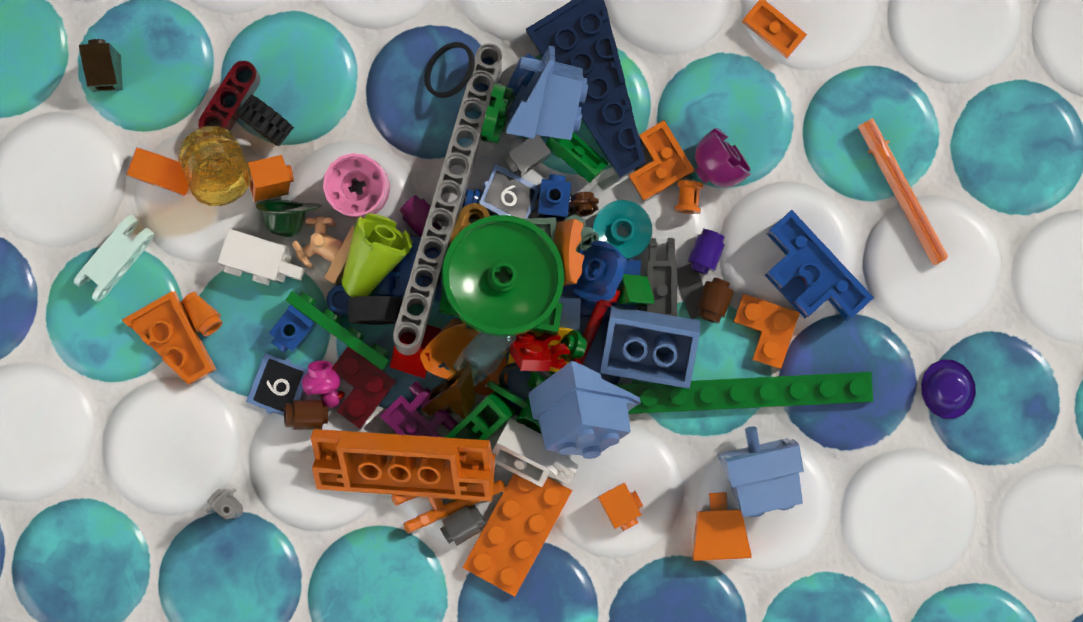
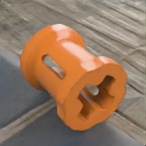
[674,180,703,214]

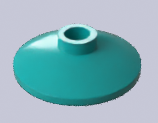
[593,200,652,259]

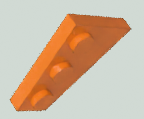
[122,291,217,384]

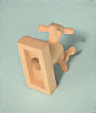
[292,216,355,286]

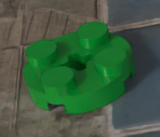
[481,83,513,144]

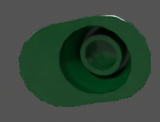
[256,199,322,237]

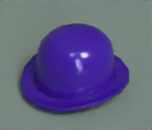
[921,359,976,419]

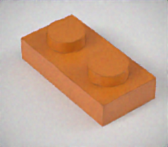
[742,0,807,59]

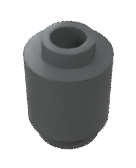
[440,504,487,546]

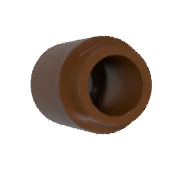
[696,278,734,324]
[284,400,328,430]

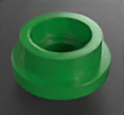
[560,330,587,360]

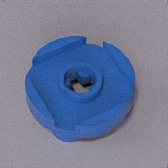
[572,241,627,302]

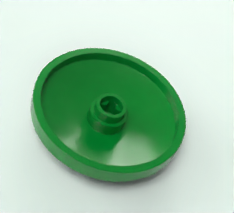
[442,215,564,337]

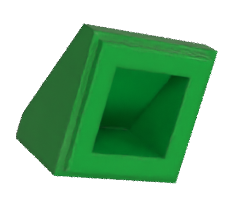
[619,274,654,306]

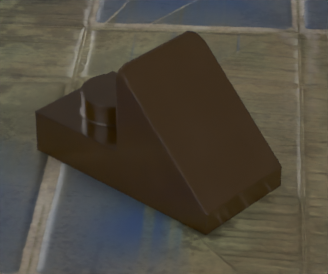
[421,365,476,419]

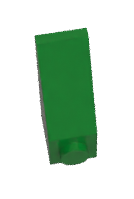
[444,391,517,440]

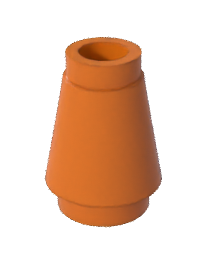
[181,292,223,337]

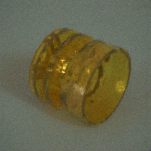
[178,126,252,206]

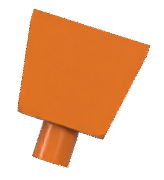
[692,492,752,561]

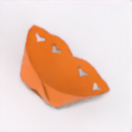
[420,318,508,396]

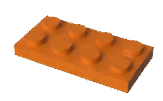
[462,473,573,597]

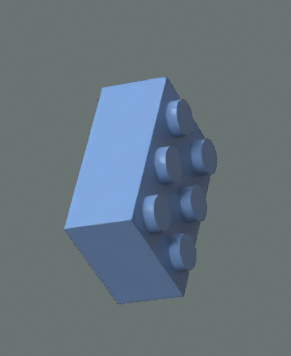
[600,306,700,389]

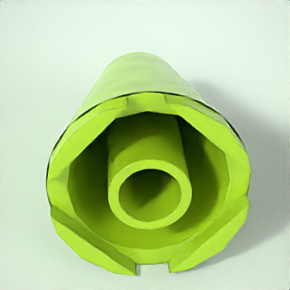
[341,213,412,297]

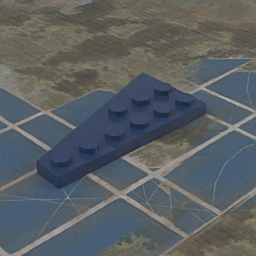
[526,0,646,179]

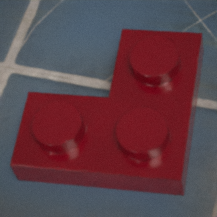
[332,346,397,429]

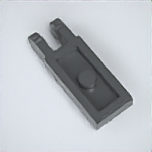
[647,238,677,317]

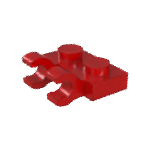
[504,331,570,371]

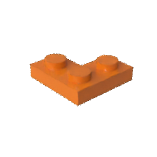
[628,120,695,202]
[733,294,800,370]

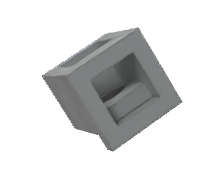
[503,135,551,176]

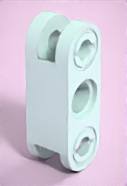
[74,215,155,302]

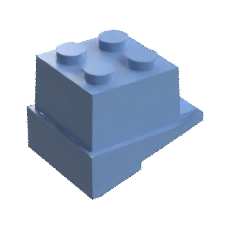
[506,46,588,140]
[528,361,641,459]
[717,426,804,517]

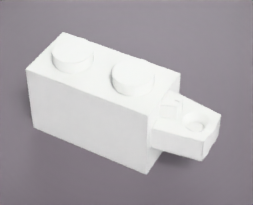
[217,229,305,286]
[492,418,579,487]

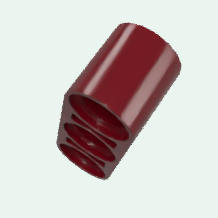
[198,61,260,142]

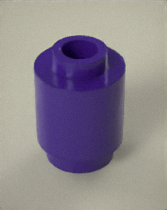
[687,228,725,275]

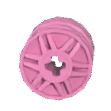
[323,153,390,218]

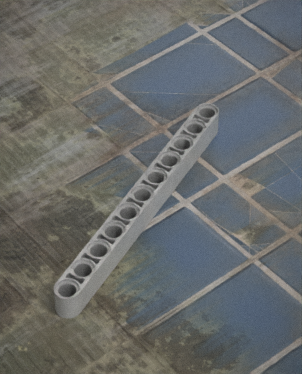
[393,43,502,355]

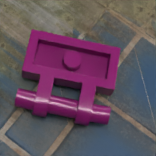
[380,381,458,437]

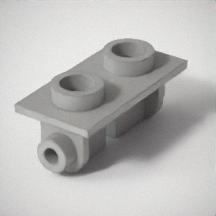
[205,488,243,519]

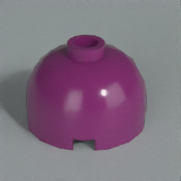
[695,127,751,188]

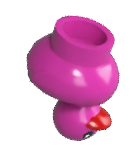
[302,360,345,409]

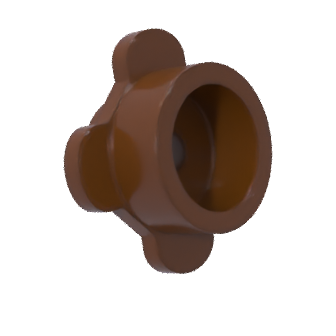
[569,192,599,217]

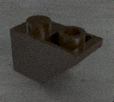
[79,39,123,92]

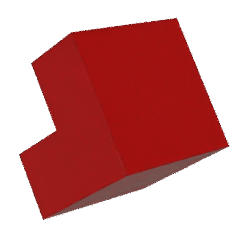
[390,324,441,379]

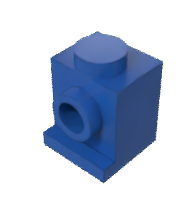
[538,174,571,220]
[269,304,317,353]

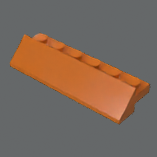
[310,429,496,502]

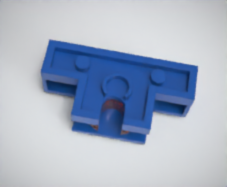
[764,210,874,321]

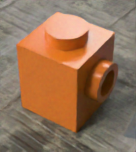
[246,155,294,202]
[598,483,644,531]

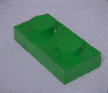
[546,133,609,183]

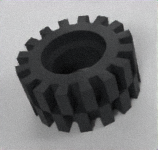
[237,95,294,147]

